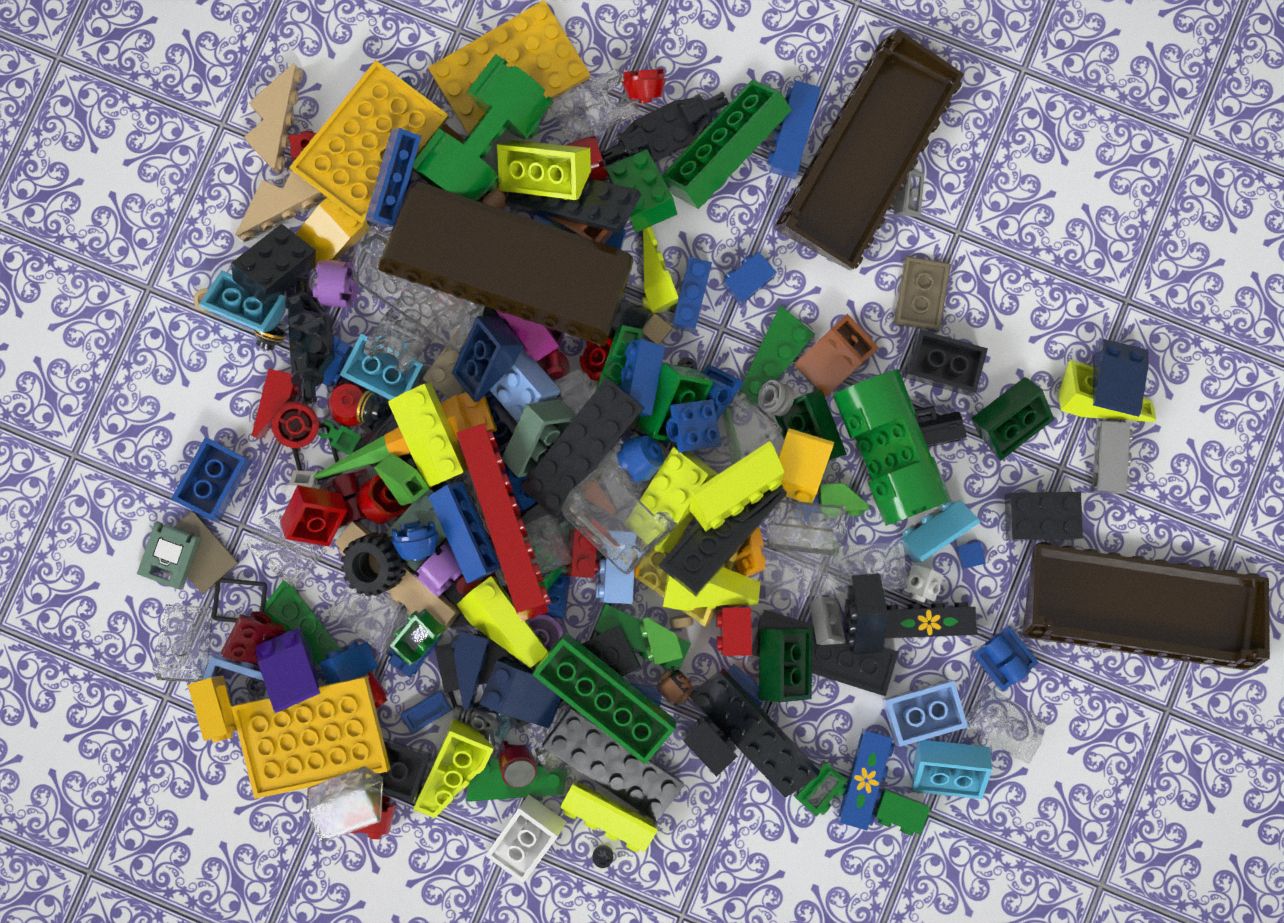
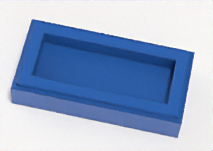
[400,690,453,734]

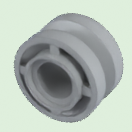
[758,380,794,416]

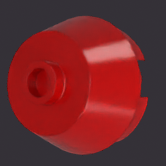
[621,69,667,103]
[579,337,614,381]
[327,380,369,426]
[271,402,319,448]

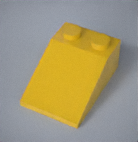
[296,198,372,269]
[778,428,834,505]

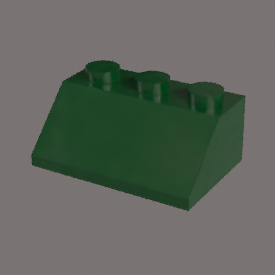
[971,377,1054,461]
[775,390,847,462]
[759,628,812,703]

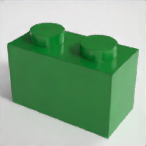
[874,788,930,836]

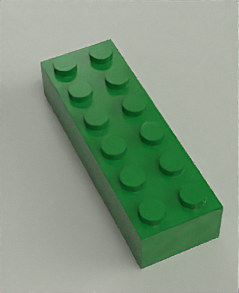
[661,79,792,209]
[532,631,676,764]

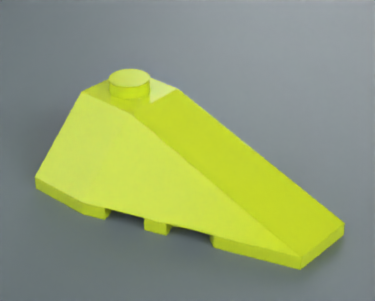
[641,226,679,316]
[1058,360,1157,422]
[663,567,761,611]
[456,576,548,668]
[413,719,494,818]

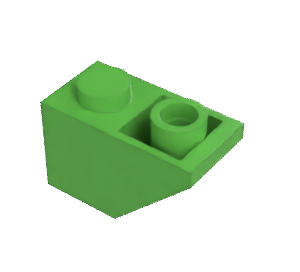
[374,453,430,506]
[818,483,869,518]
[639,618,683,665]

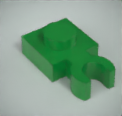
[318,421,363,455]

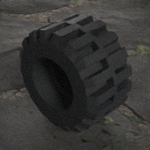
[341,532,407,596]

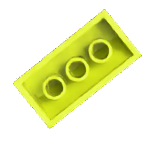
[497,140,591,200]
[388,383,469,487]
[689,441,784,531]
[560,780,658,853]

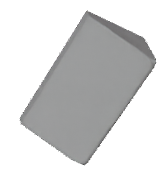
[894,170,925,218]
[809,596,846,645]

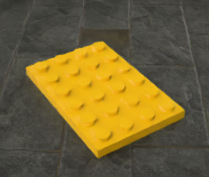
[428,0,591,134]
[289,60,450,225]
[231,676,391,799]

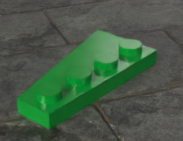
[739,305,815,405]
[596,325,643,390]
[265,578,343,664]
[466,757,567,802]

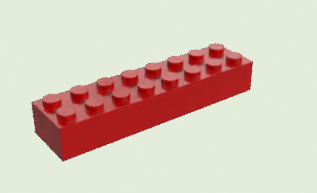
[456,423,551,622]

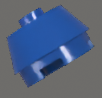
[617,436,664,483]
[391,521,439,561]

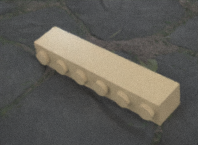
[335,521,461,634]

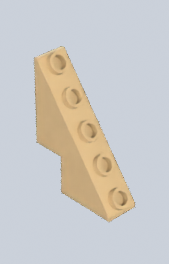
[243,63,303,175]
[235,171,327,242]

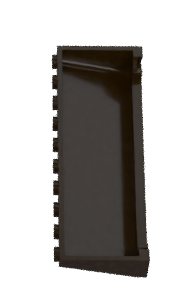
[774,29,964,270]
[378,182,634,346]
[1023,542,1270,670]

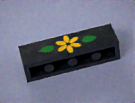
[884,602,977,639]

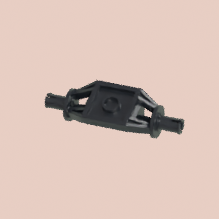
[600,91,729,165]
[285,278,335,404]

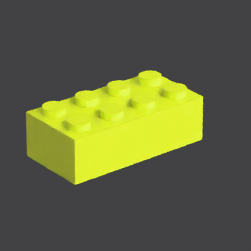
[624,447,718,552]

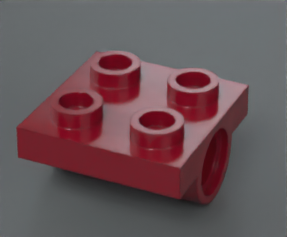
[322,469,370,529]
[221,611,286,666]

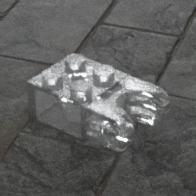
[550,69,639,144]
[363,295,443,374]

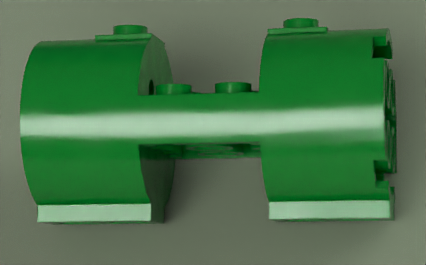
[412,54,554,201]
[833,369,951,526]

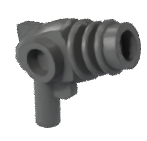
[453,704,500,746]

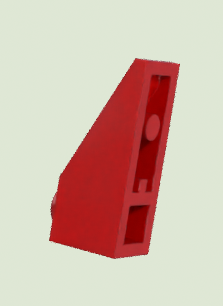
[251,369,301,439]

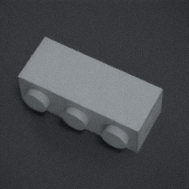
[1092,421,1133,494]

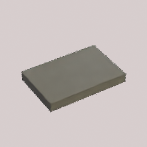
[894,256,951,332]
[174,511,239,594]

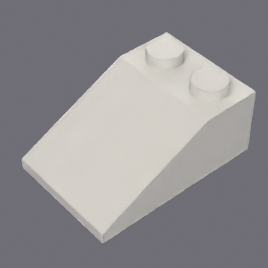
[485,794,567,883]

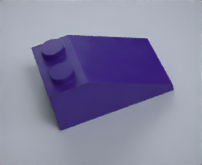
[255,627,320,713]

